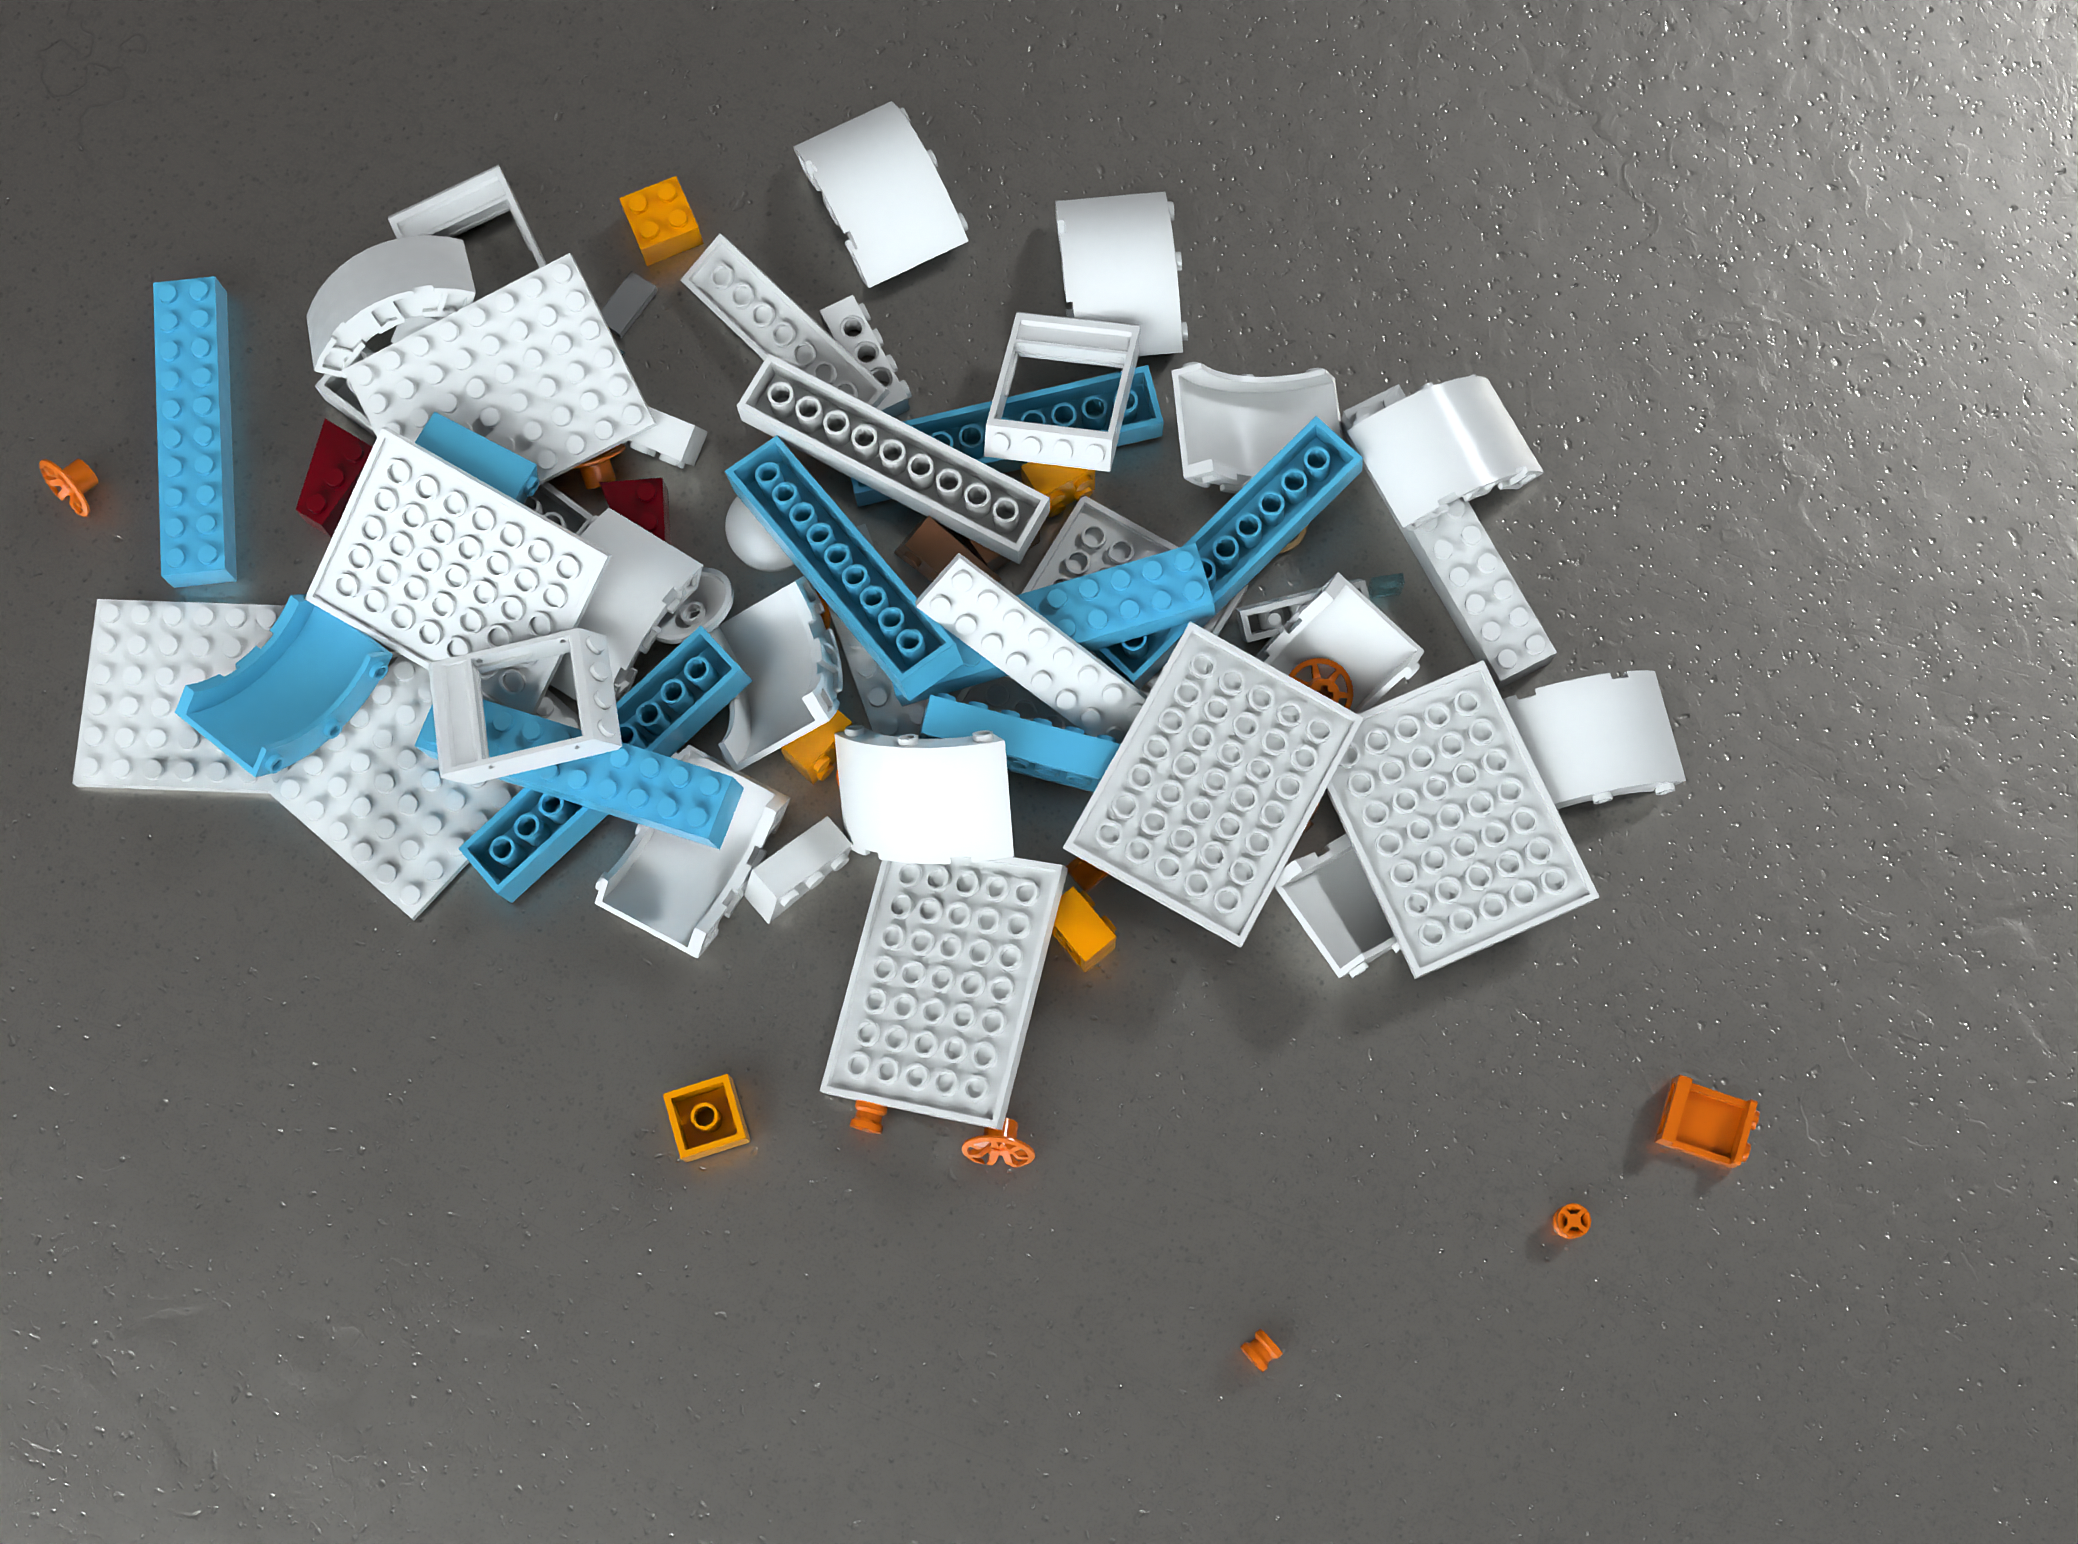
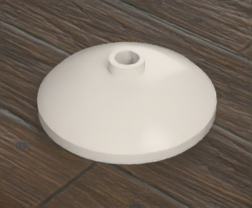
[725,496,796,572]
[656,567,734,644]

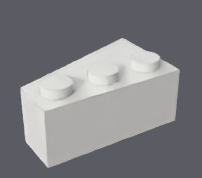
[744,816,853,924]

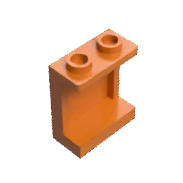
[1654,1075,1760,1168]

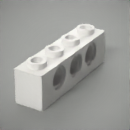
[819,295,912,417]
[1235,578,1370,643]

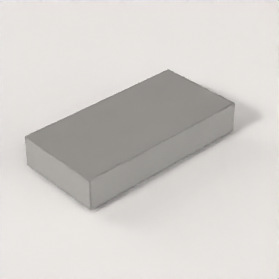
[601,271,658,338]

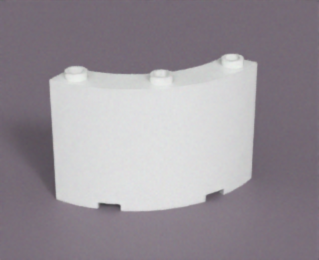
[793,101,968,288]
[1055,192,1188,356]
[306,235,476,379]
[1172,362,1343,493]
[1347,374,1544,531]
[550,508,703,703]
[1255,572,1424,714]
[709,576,843,773]
[1503,670,1686,809]
[834,725,1014,864]
[595,745,790,959]
[1274,833,1401,978]

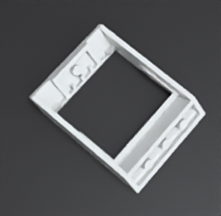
[388,165,547,320]
[984,312,1141,472]
[429,628,622,785]

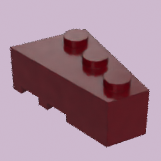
[296,419,373,538]
[599,477,671,545]

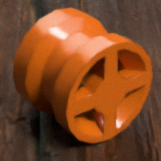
[850,1100,888,1134]
[1552,1203,1591,1239]
[1240,1328,1283,1373]

